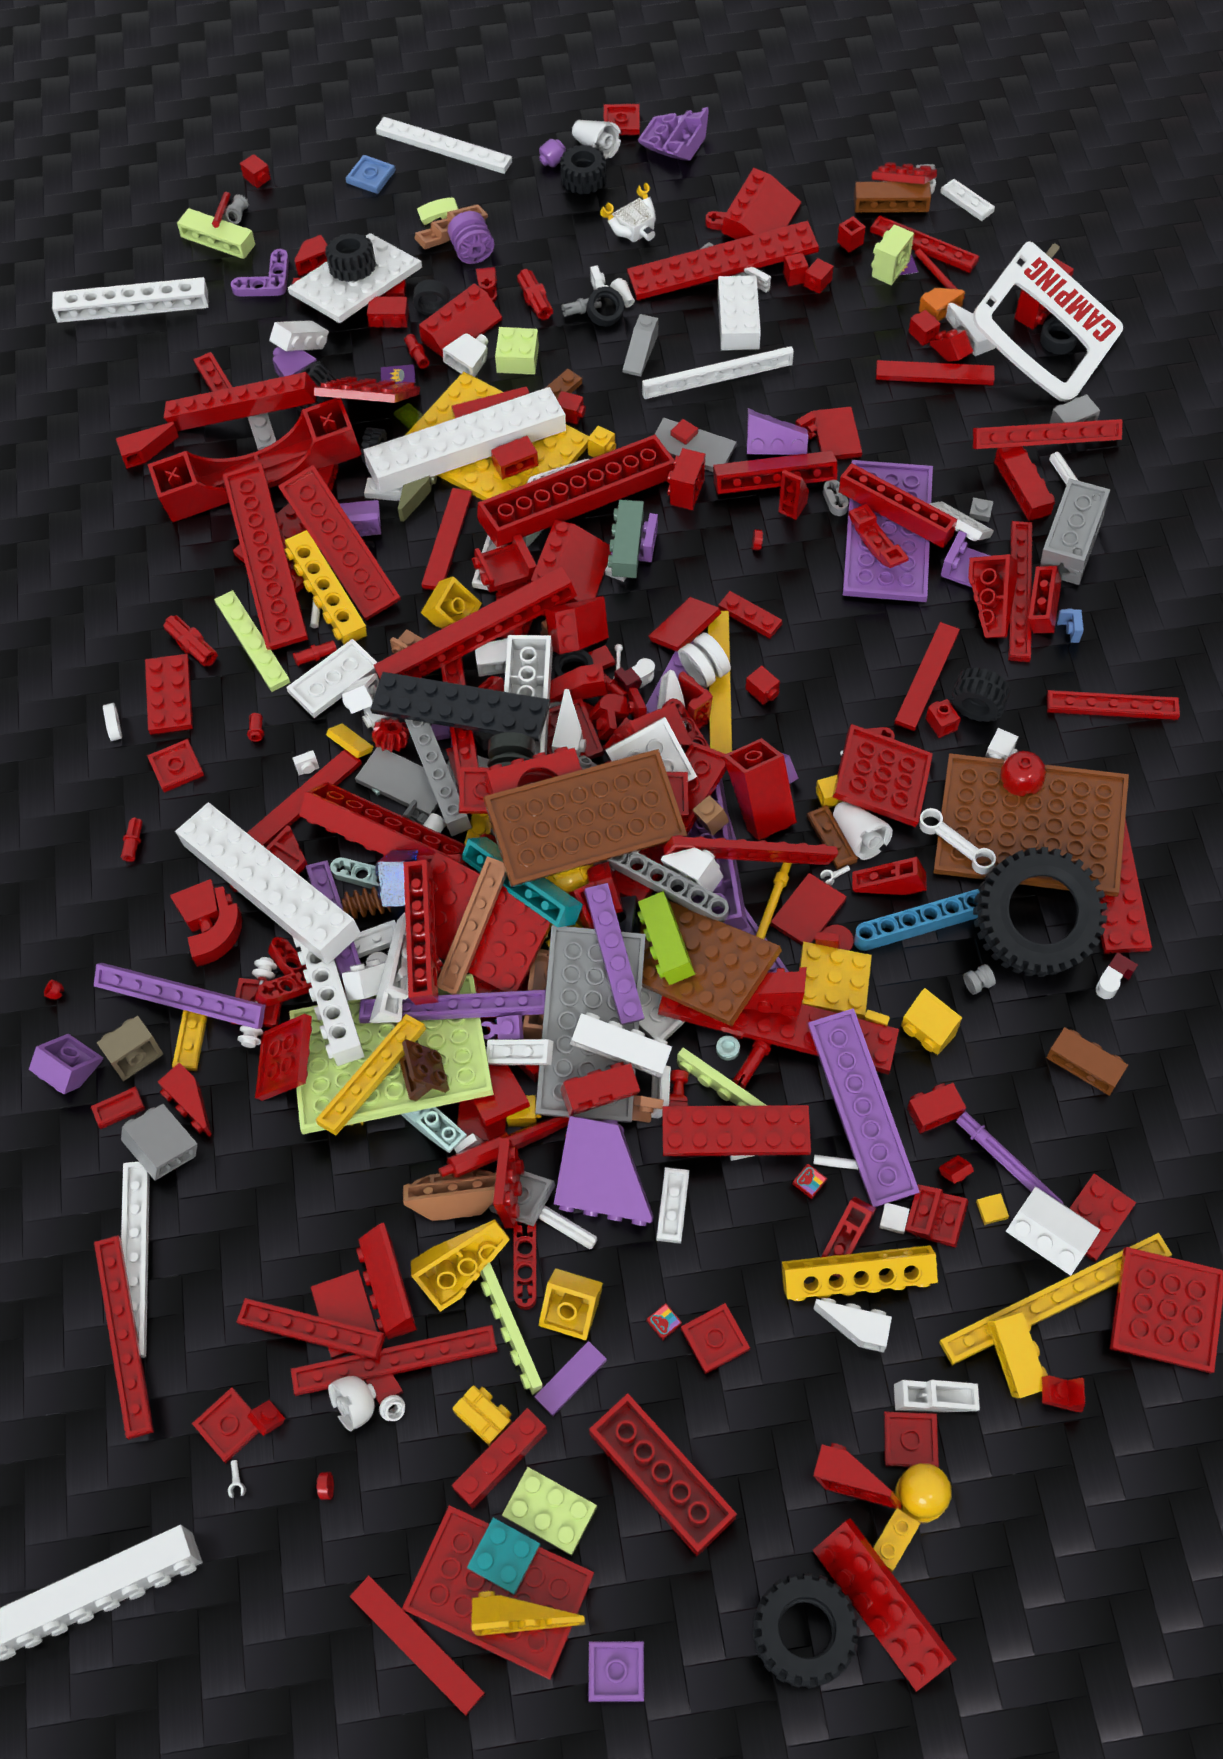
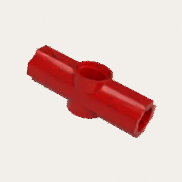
[517,269,553,320]
[163,615,218,666]

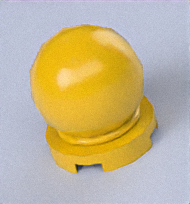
[895,1463,952,1523]

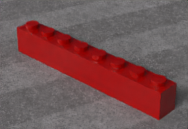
[164,372,317,431]

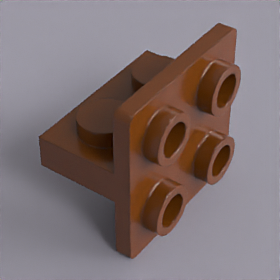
[399,1039,449,1101]

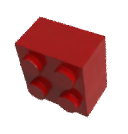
[667,448,706,510]

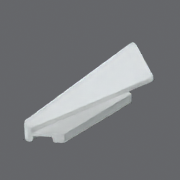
[369,912,409,1023]

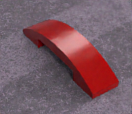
[848,504,909,568]

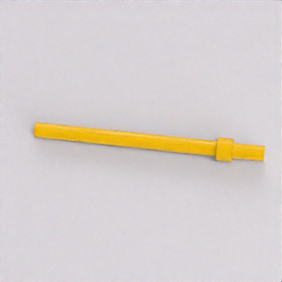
[756,863,792,939]

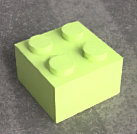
[871,225,914,285]
[495,327,539,375]

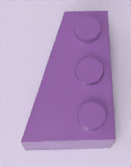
[746,408,808,455]

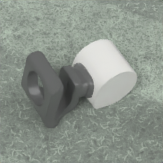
[402,799,446,833]

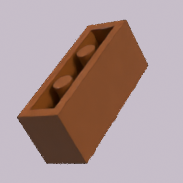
[1046,1027,1128,1096]

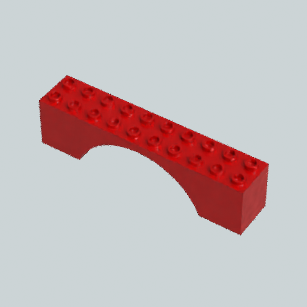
[147,398,362,523]

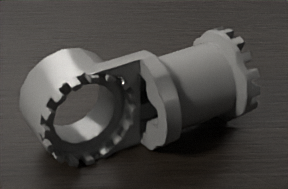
[222,194,249,225]

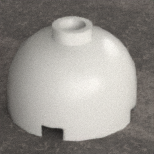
[328,1376,376,1431]

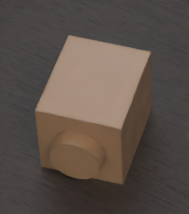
[692,795,729,836]

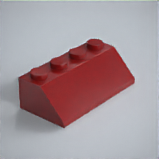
[419,283,502,358]
[356,1223,417,1340]

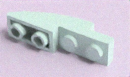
[401,1107,467,1153]

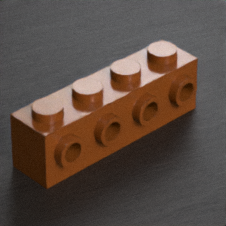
[854,181,931,212]

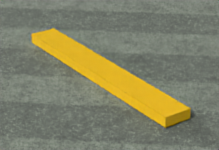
[708,611,732,754]

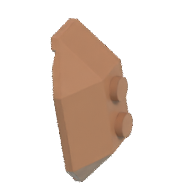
[403,1169,496,1221]

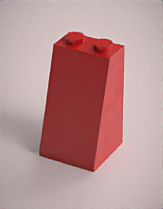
[723,738,797,840]

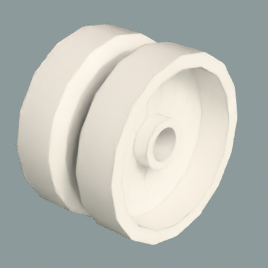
[678,633,731,689]

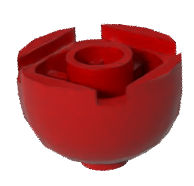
[1000,751,1046,796]

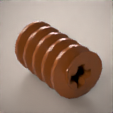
[342,885,391,919]

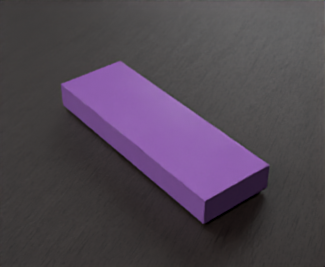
[534,1341,607,1416]

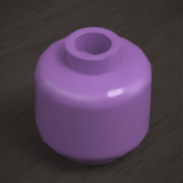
[539,139,566,167]

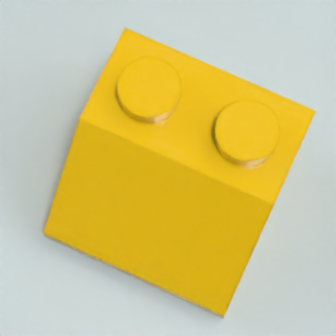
[421,576,482,629]
[901,988,962,1055]
[538,1268,603,1341]

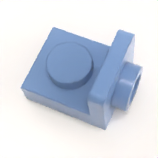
[1056,608,1084,643]

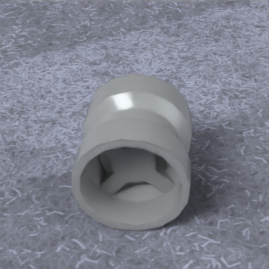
[963,964,996,995]

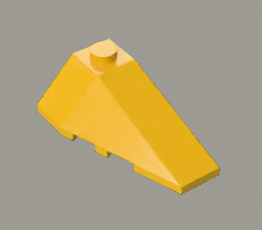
[472,1591,585,1636]

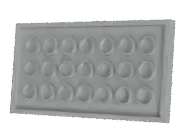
[535,925,646,1123]

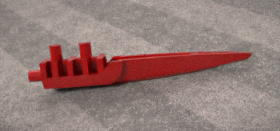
[438,1116,569,1178]

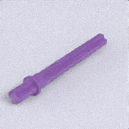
[956,1111,1063,1204]

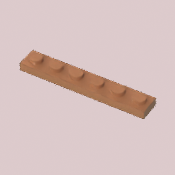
[438,856,507,994]

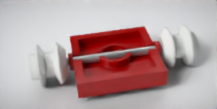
[231,957,286,1048]

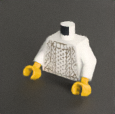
[600,183,656,242]

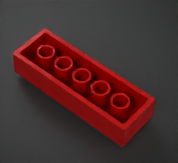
[589,1393,737,1556]

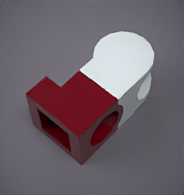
[614,658,655,693]
[1096,952,1138,999]

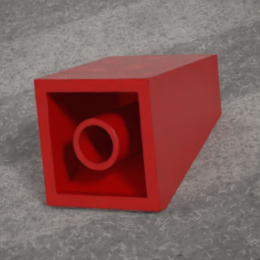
[613,703,692,748]

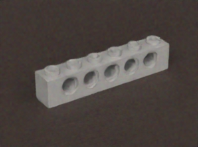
[405,719,472,836]

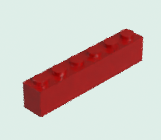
[713,451,837,494]
[838,463,958,548]

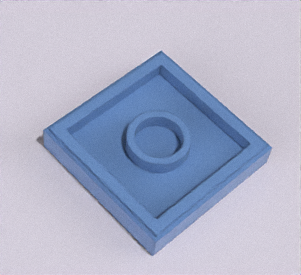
[346,155,396,194]

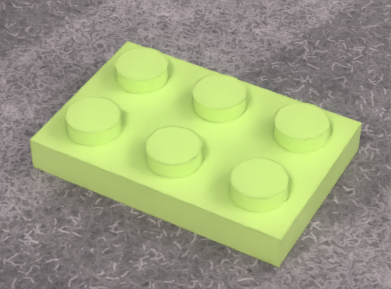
[502,1467,597,1556]

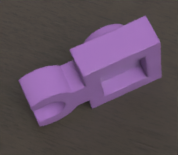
[481,1015,524,1040]

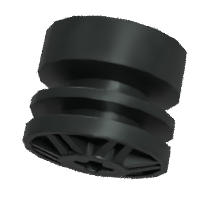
[487,732,535,768]

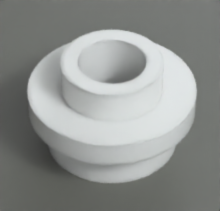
[379,1395,405,1421]

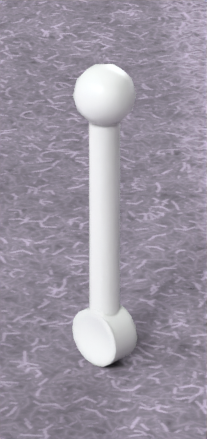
[615,644,623,670]

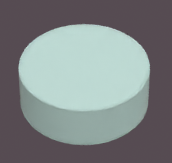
[716,1036,740,1061]

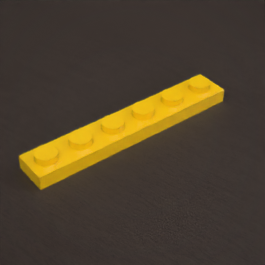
[315,1014,426,1135]

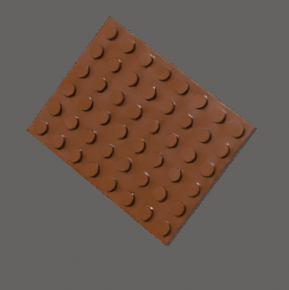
[934,753,1129,897]

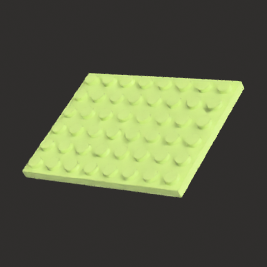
[289,974,494,1135]

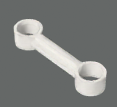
[919,808,996,874]

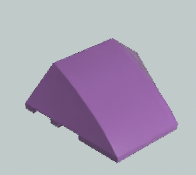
[638,107,709,160]

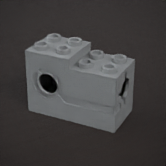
[1040,478,1110,585]

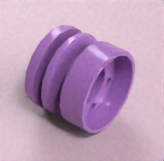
[447,211,494,264]

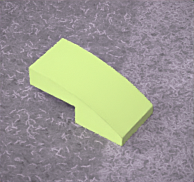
[417,198,458,225]

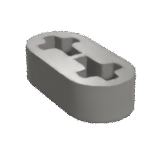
[823,480,849,516]

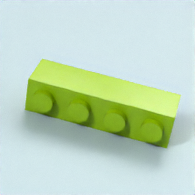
[637,891,695,985]

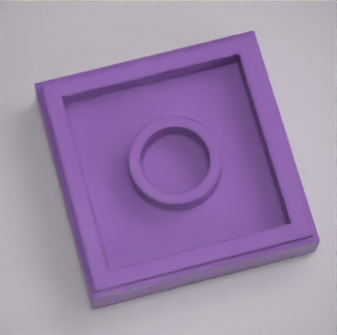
[589,1642,644,1702]

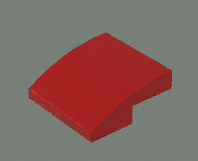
[905,1184,968,1248]

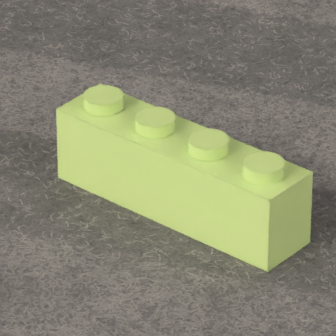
[177,208,255,259]

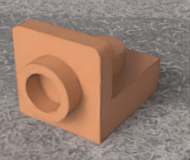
[390,630,423,654]
[632,1096,664,1123]

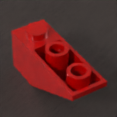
[116,421,179,469]
[158,1062,212,1136]

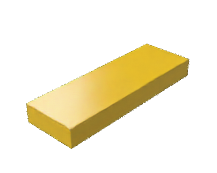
[172,1010,208,1071]

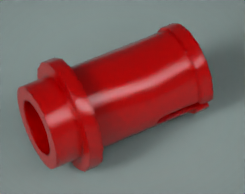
[247,713,264,742]

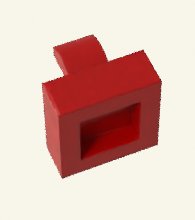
[795,411,817,439]

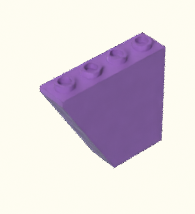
[554,1115,653,1226]

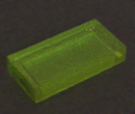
[394,403,423,430]

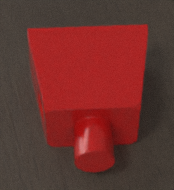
[170,879,219,933]

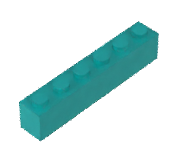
[462,837,583,927]

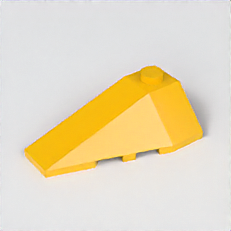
[411,1219,509,1312]

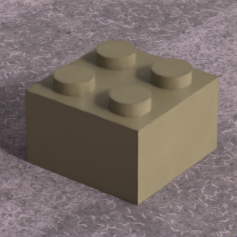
[97,1016,163,1081]

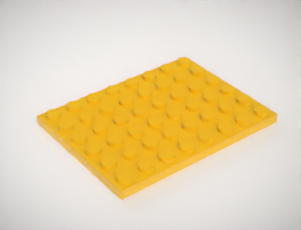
[406,372,589,500]

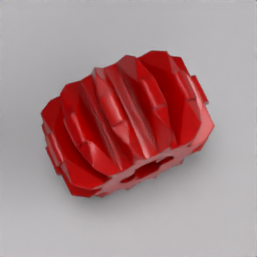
[372,718,409,752]

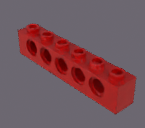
[404,860,439,1005]

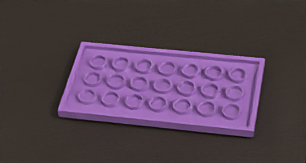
[843,460,933,602]

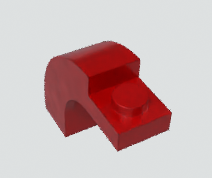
[187,886,242,967]

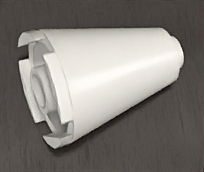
[572,120,621,158]
[833,802,893,860]

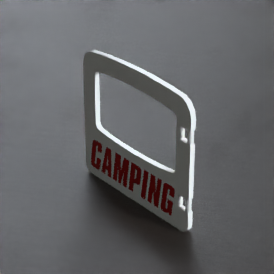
[973,242,1123,402]

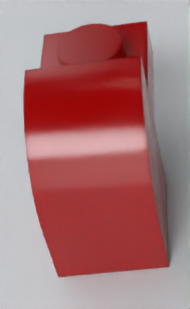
[589,694,629,741]

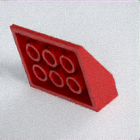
[721,168,801,239]
[531,520,611,604]

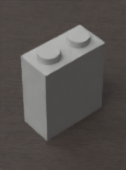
[121,1104,197,1181]

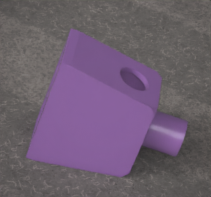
[272,347,316,377]

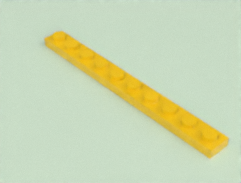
[939,1233,1172,1365]

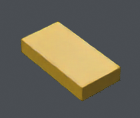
[326,724,374,758]

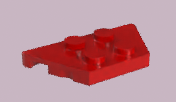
[230,825,308,893]

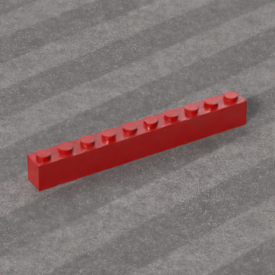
[373,567,577,678]

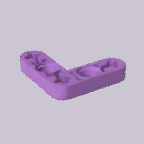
[231,249,289,297]

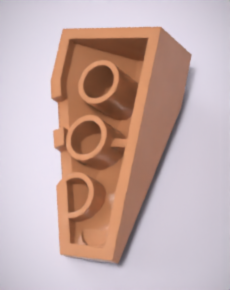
[521,949,549,1040]

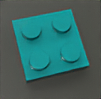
[467,1518,540,1595]

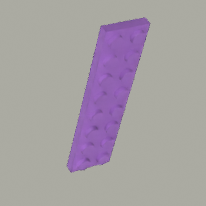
[808,1008,919,1207]

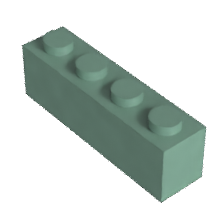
[608,500,644,578]

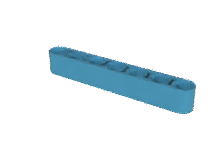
[854,889,980,951]

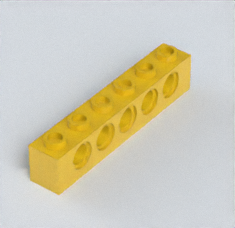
[284,530,367,645]
[782,1245,938,1301]

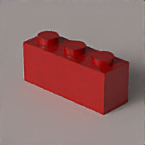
[1028,566,1062,633]

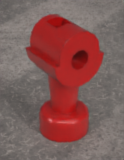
[669,1070,689,1106]

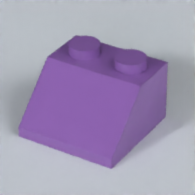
[29,1034,103,1094]

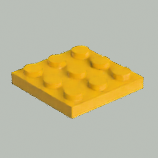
[799,942,872,1019]

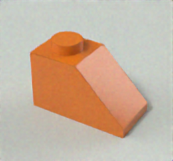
[919,288,965,321]

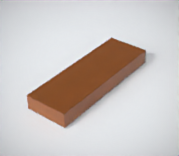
[807,805,858,870]

